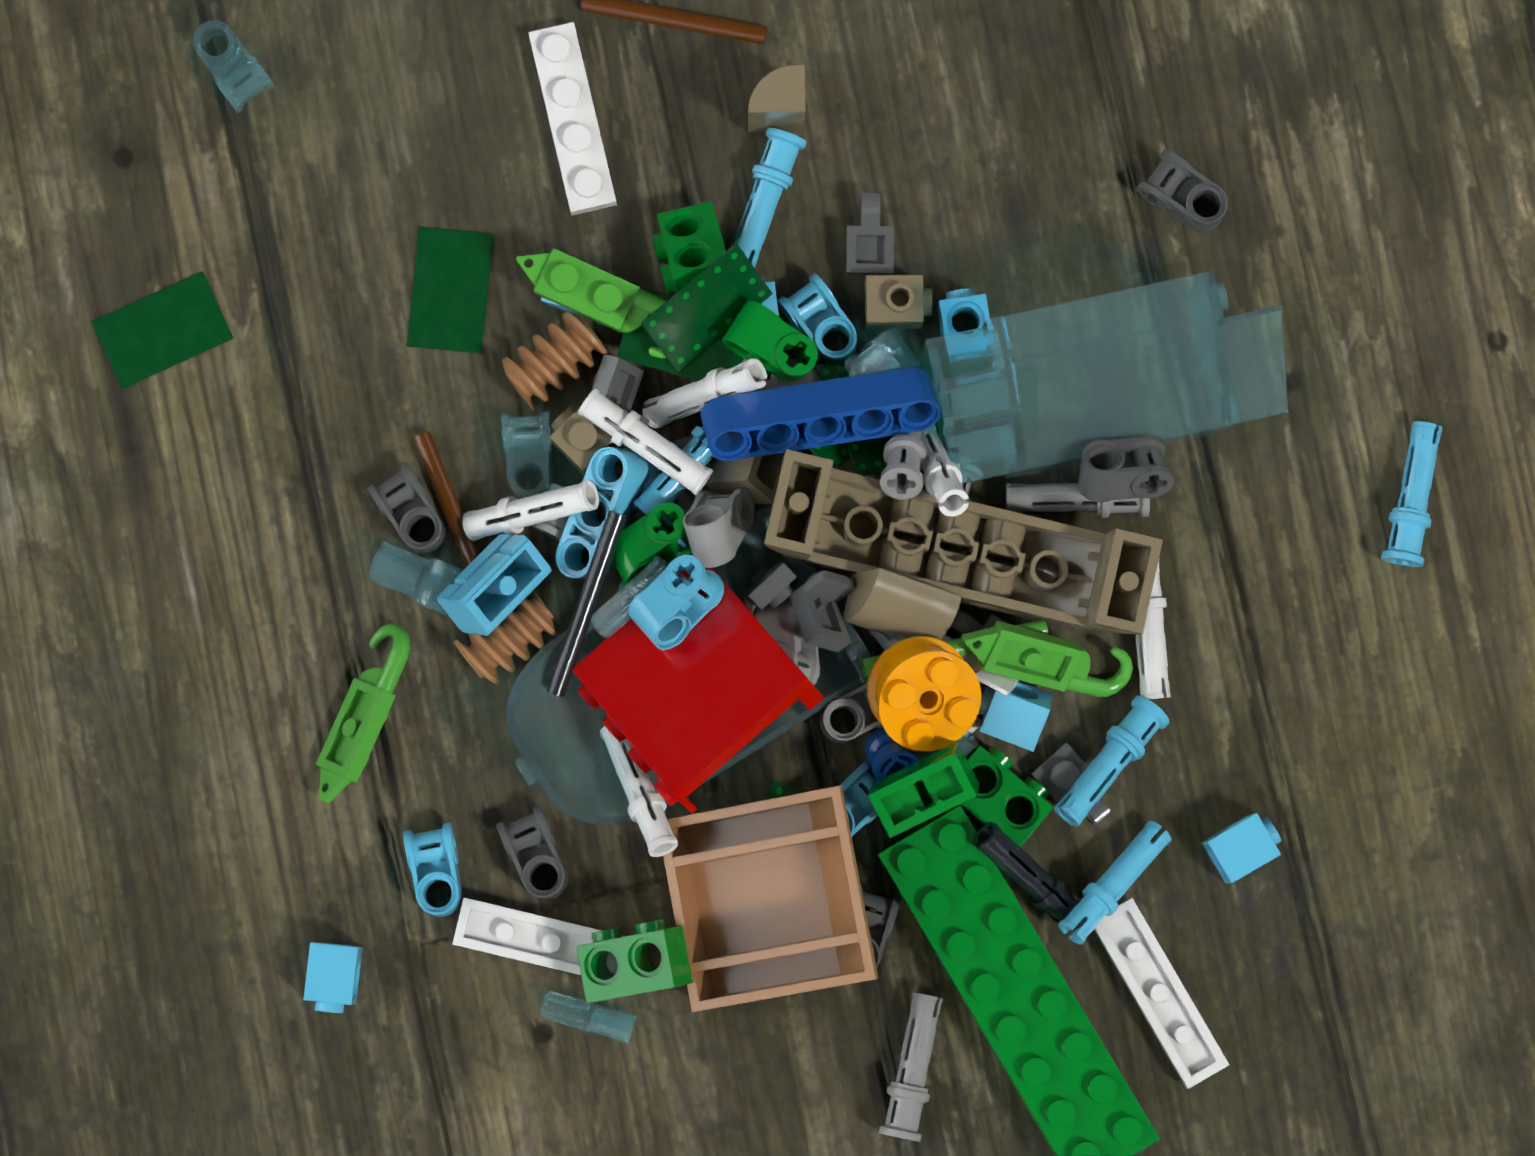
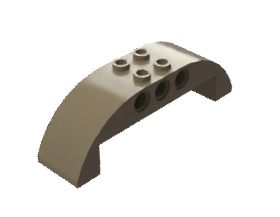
[763,449,1163,635]

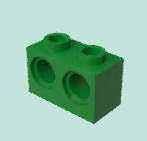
[652,201,726,293]
[868,742,979,838]
[958,745,1054,847]
[576,919,693,1003]

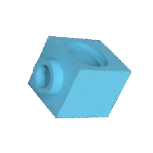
[936,288,995,363]
[978,681,1053,752]
[1201,813,1281,884]
[303,942,363,1013]

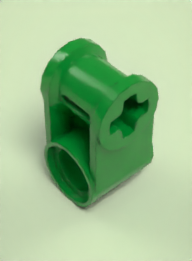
[722,300,818,382]
[612,502,692,590]

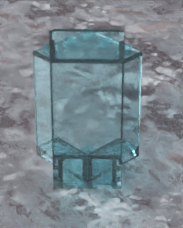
[921,271,1288,484]

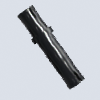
[973,822,1080,931]

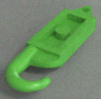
[516,248,667,359]
[961,621,1133,697]
[316,623,410,804]

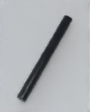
[546,510,627,697]

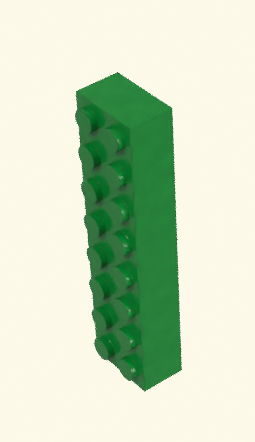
[876,805,1160,1156]

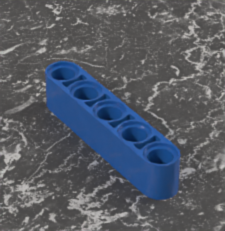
[700,368,941,461]

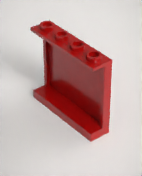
[571,568,825,814]

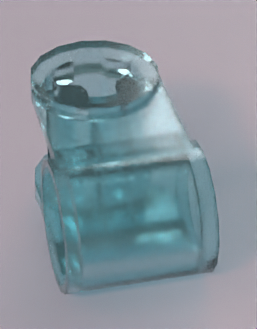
[193,20,276,114]
[845,327,922,377]
[501,410,552,499]

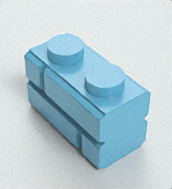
[436,534,552,636]

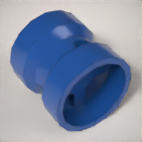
[864,727,919,781]

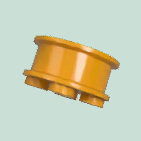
[867,636,981,751]

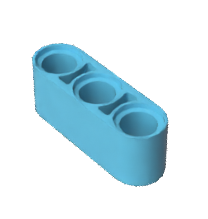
[555,447,648,578]

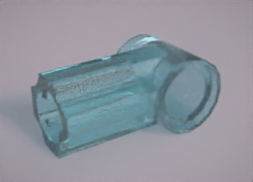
[367,541,463,617]

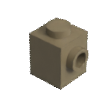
[864,275,932,330]
[550,405,617,476]

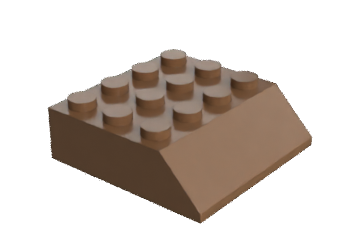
[663,785,878,1012]

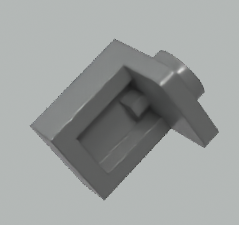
[591,354,650,426]
[789,570,856,652]

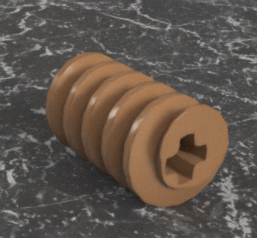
[502,311,609,411]
[453,590,561,684]

